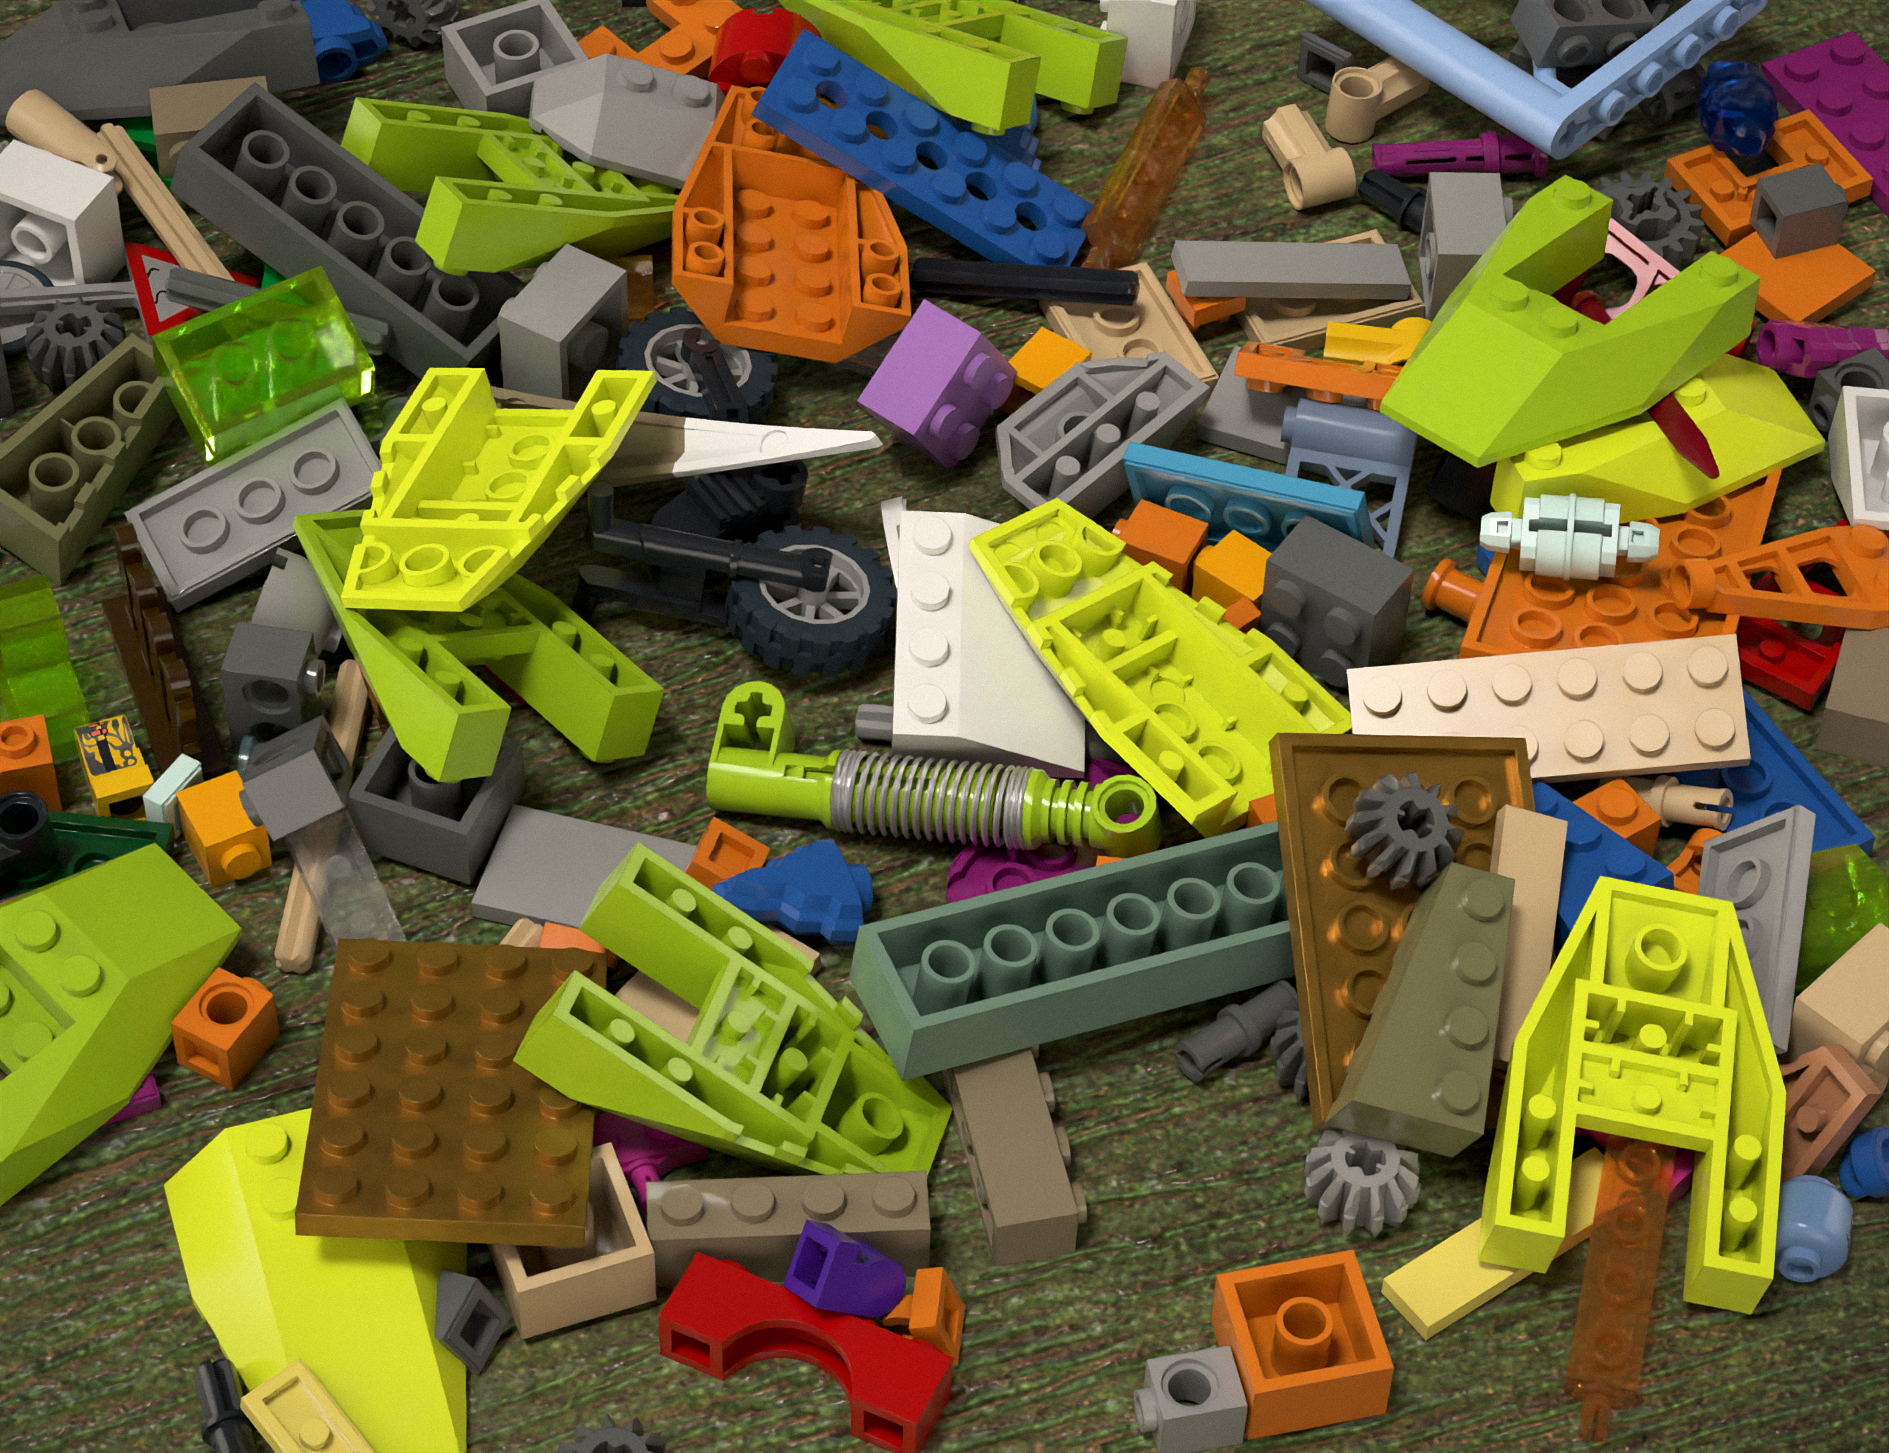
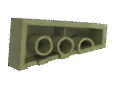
[0,333,180,587]
[1324,862,1515,1158]

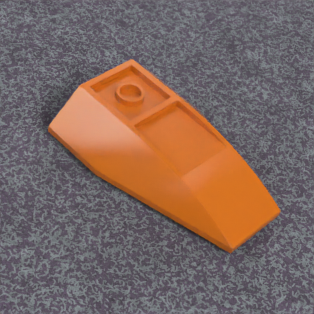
[672,85,911,363]

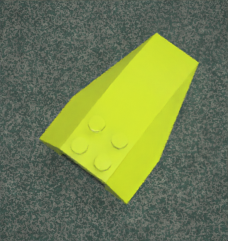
[341,368,657,612]
[968,498,1353,838]
[164,1108,467,1453]

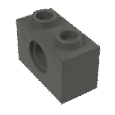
[239,715,353,841]

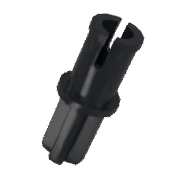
[1357,169,1427,234]
[193,1358,259,1453]

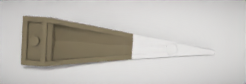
[491,386,883,492]

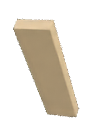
[1490,804,1568,1071]

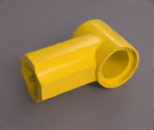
[1323,317,1432,367]

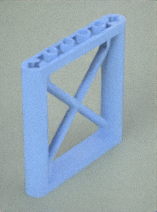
[1304,0,1769,160]

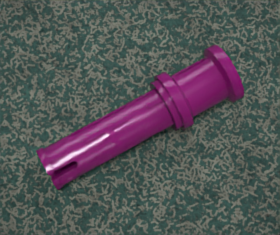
[1371,130,1548,178]

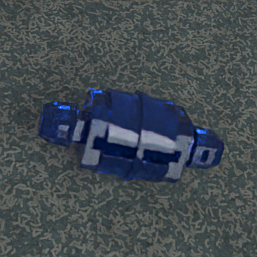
[1697,60,1779,156]

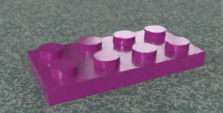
[1758,31,1889,217]

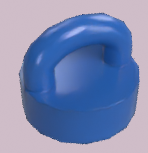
[1838,1126,1889,1198]

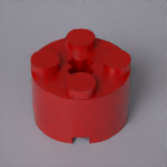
[707,8,823,98]

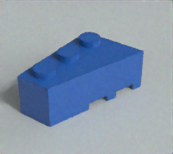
[1532,781,1674,957]

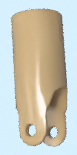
[6,89,123,195]

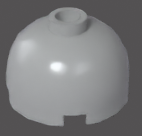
[250,547,342,659]

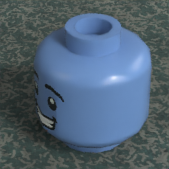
[1774,1175,1853,1282]

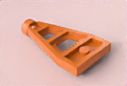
[1669,524,1889,630]

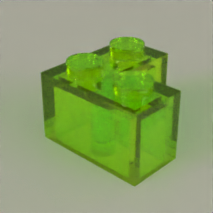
[0,574,90,760]

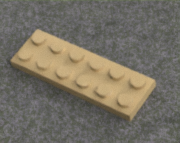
[1347,634,1751,785]

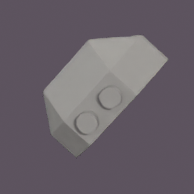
[528,53,726,189]
[995,352,1210,520]

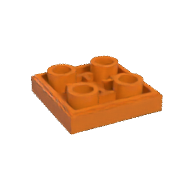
[1719,231,1876,323]

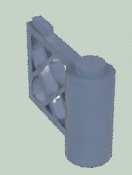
[1280,396,1418,559]

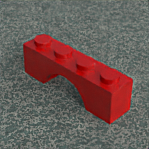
[658,1251,954,1453]

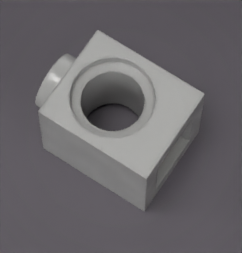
[1134,1345,1248,1453]

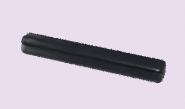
[911,257,1140,306]

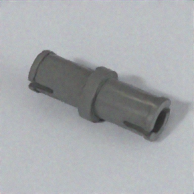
[1174,980,1298,1081]

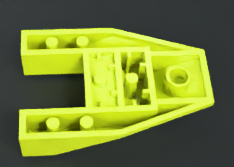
[1490,353,1825,524]
[1477,876,1787,1314]

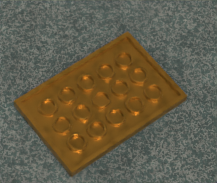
[1268,733,1556,1129]
[295,938,608,1248]

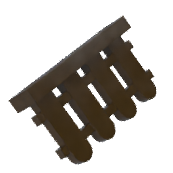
[101,523,230,782]

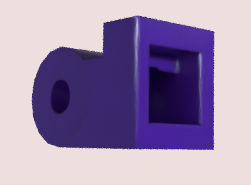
[783,1219,906,1318]

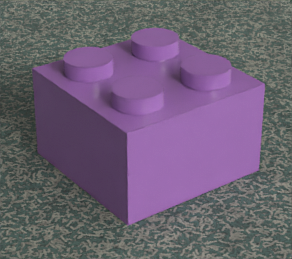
[857,299,1017,472]

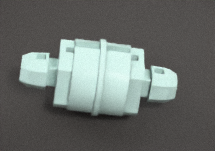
[1480,493,1660,581]

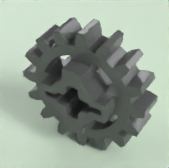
[1594,171,1704,277]

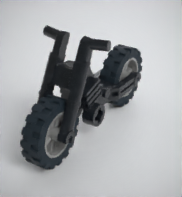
[570,307,897,677]

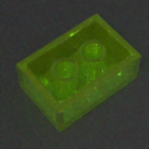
[152,265,375,468]

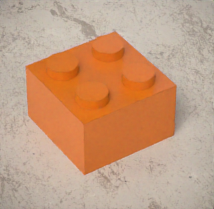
[1211,1249,1394,1440]

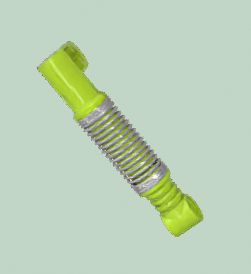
[706,681,1163,858]

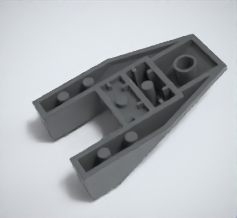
[0,0,320,126]

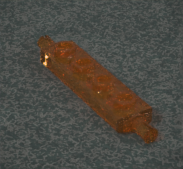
[1081,67,1211,269]
[1563,1133,1677,1443]

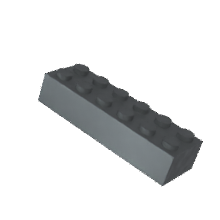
[169,82,527,379]

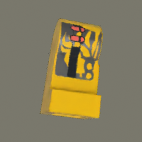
[73,714,154,821]

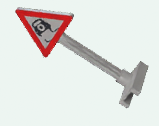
[0,241,259,346]

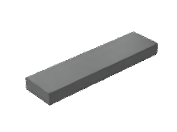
[1171,240,1412,299]

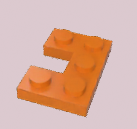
[578,0,743,79]
[1664,109,1873,247]
[1234,341,1403,411]

